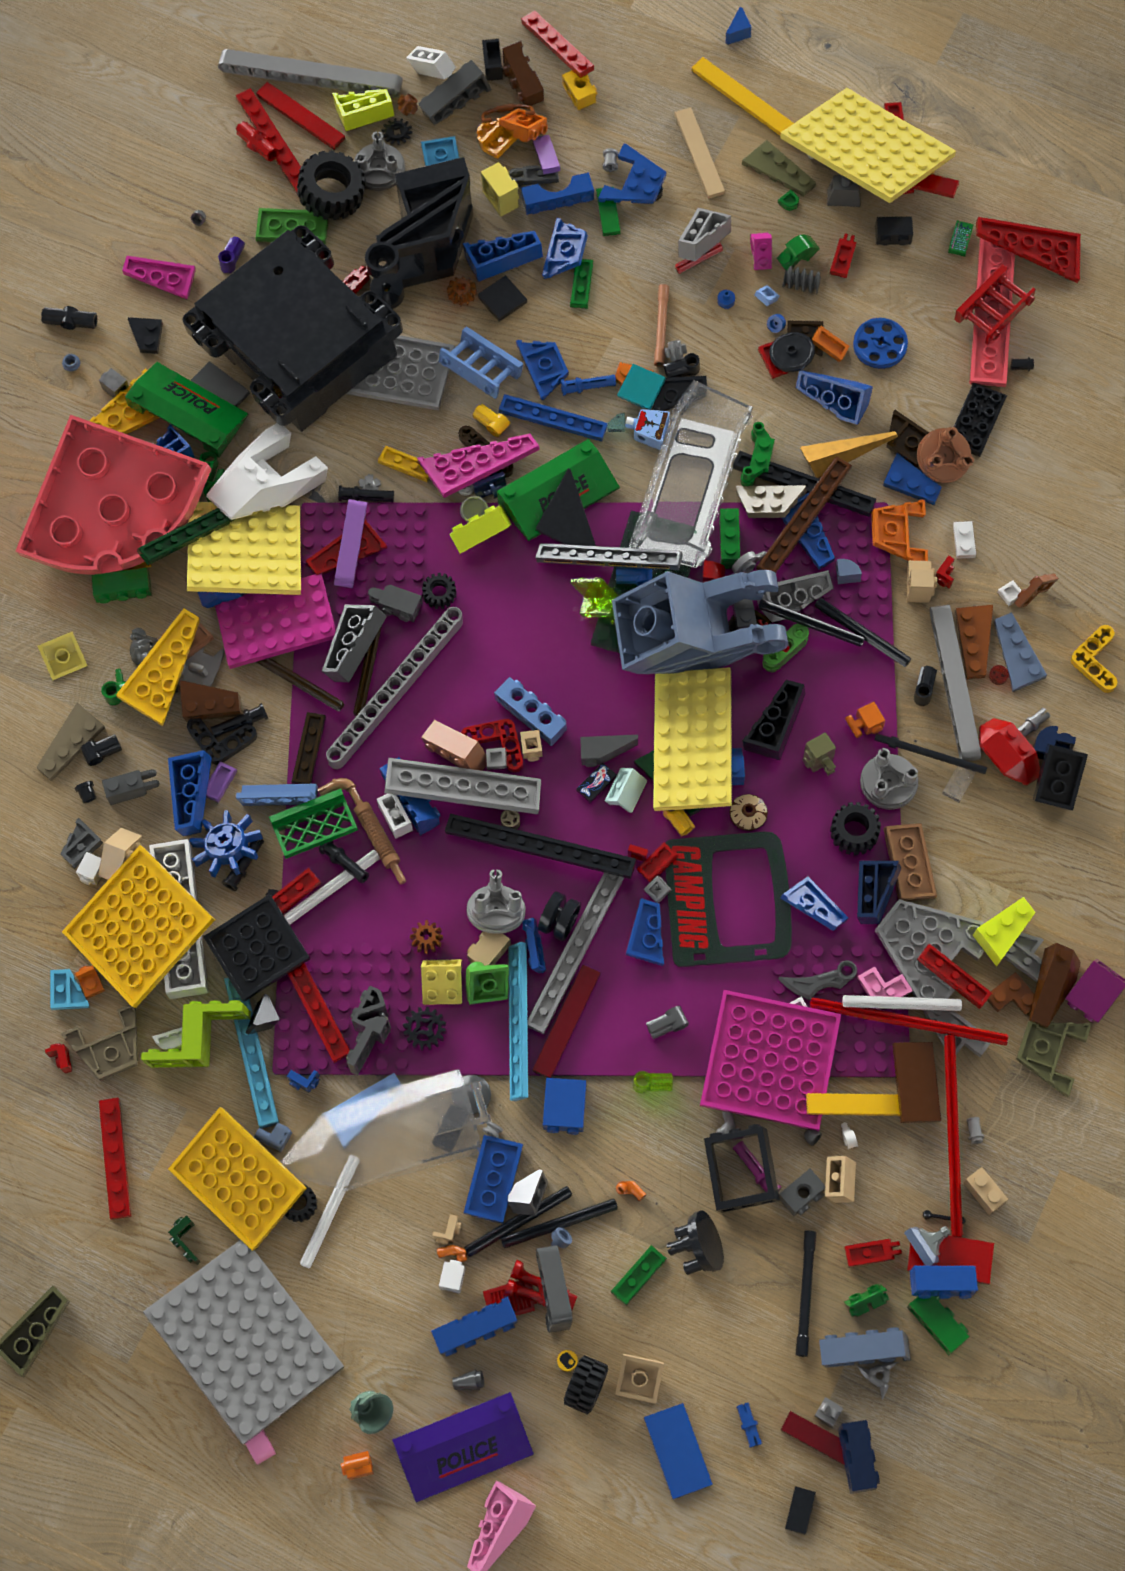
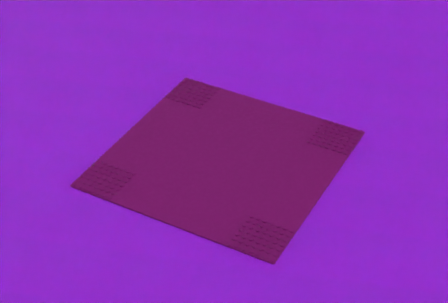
[272,502,910,1078]

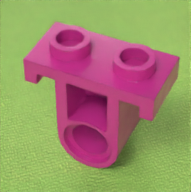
[750,232,772,270]

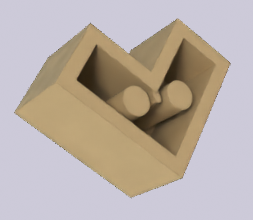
[907,560,937,603]
[98,828,142,880]

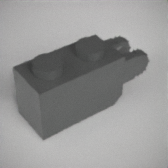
[368,585,423,622]
[102,769,160,805]

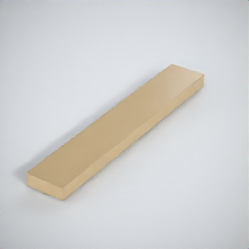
[675,107,725,199]

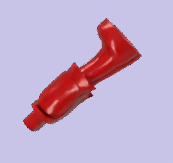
[503,1260,578,1311]

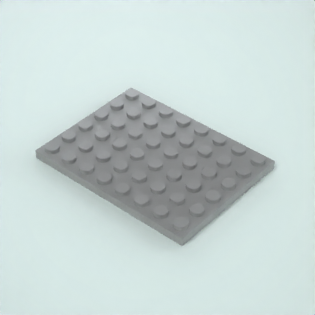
[143,1240,344,1445]

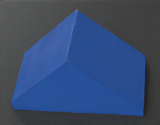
[725,7,752,45]

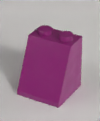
[1065,959,1125,1023]

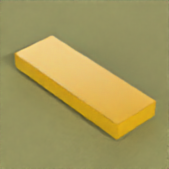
[378,445,429,482]

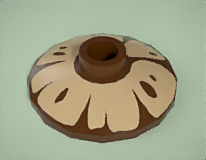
[729,794,768,831]

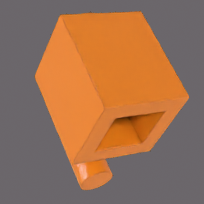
[845,702,885,738]
[341,1451,374,1480]

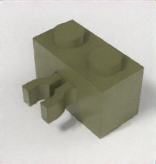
[803,732,836,776]

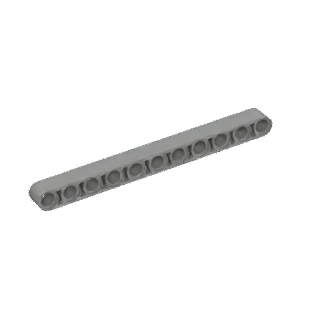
[218,49,403,98]
[326,607,463,769]

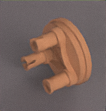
[917,427,974,483]

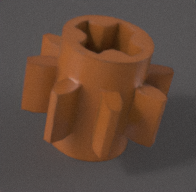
[397,94,419,116]

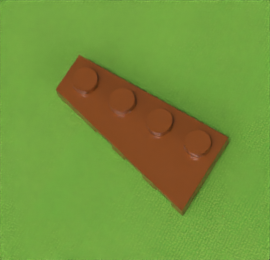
[955,605,993,680]

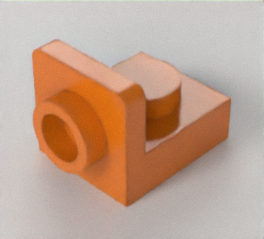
[75,965,105,999]

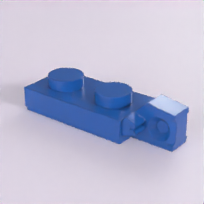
[523,918,546,974]

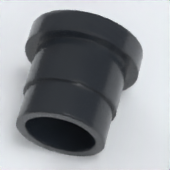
[75,781,96,803]

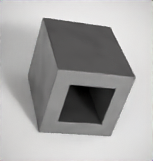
[99,368,129,398]

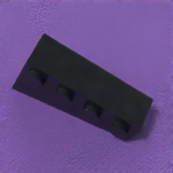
[742,679,805,760]

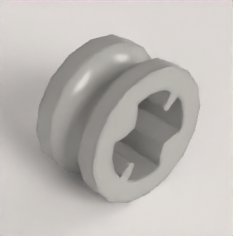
[483,1121,503,1138]

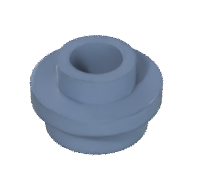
[62,354,80,372]

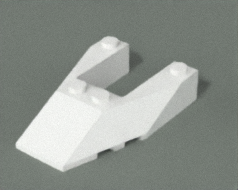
[206,423,328,520]

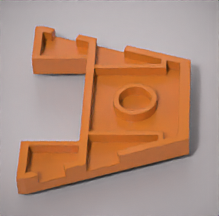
[871,499,928,561]

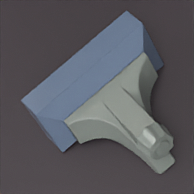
[904,1226,950,1266]

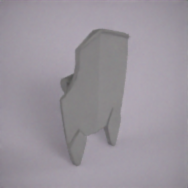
[179,646,224,689]

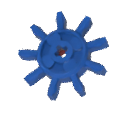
[189,810,263,878]

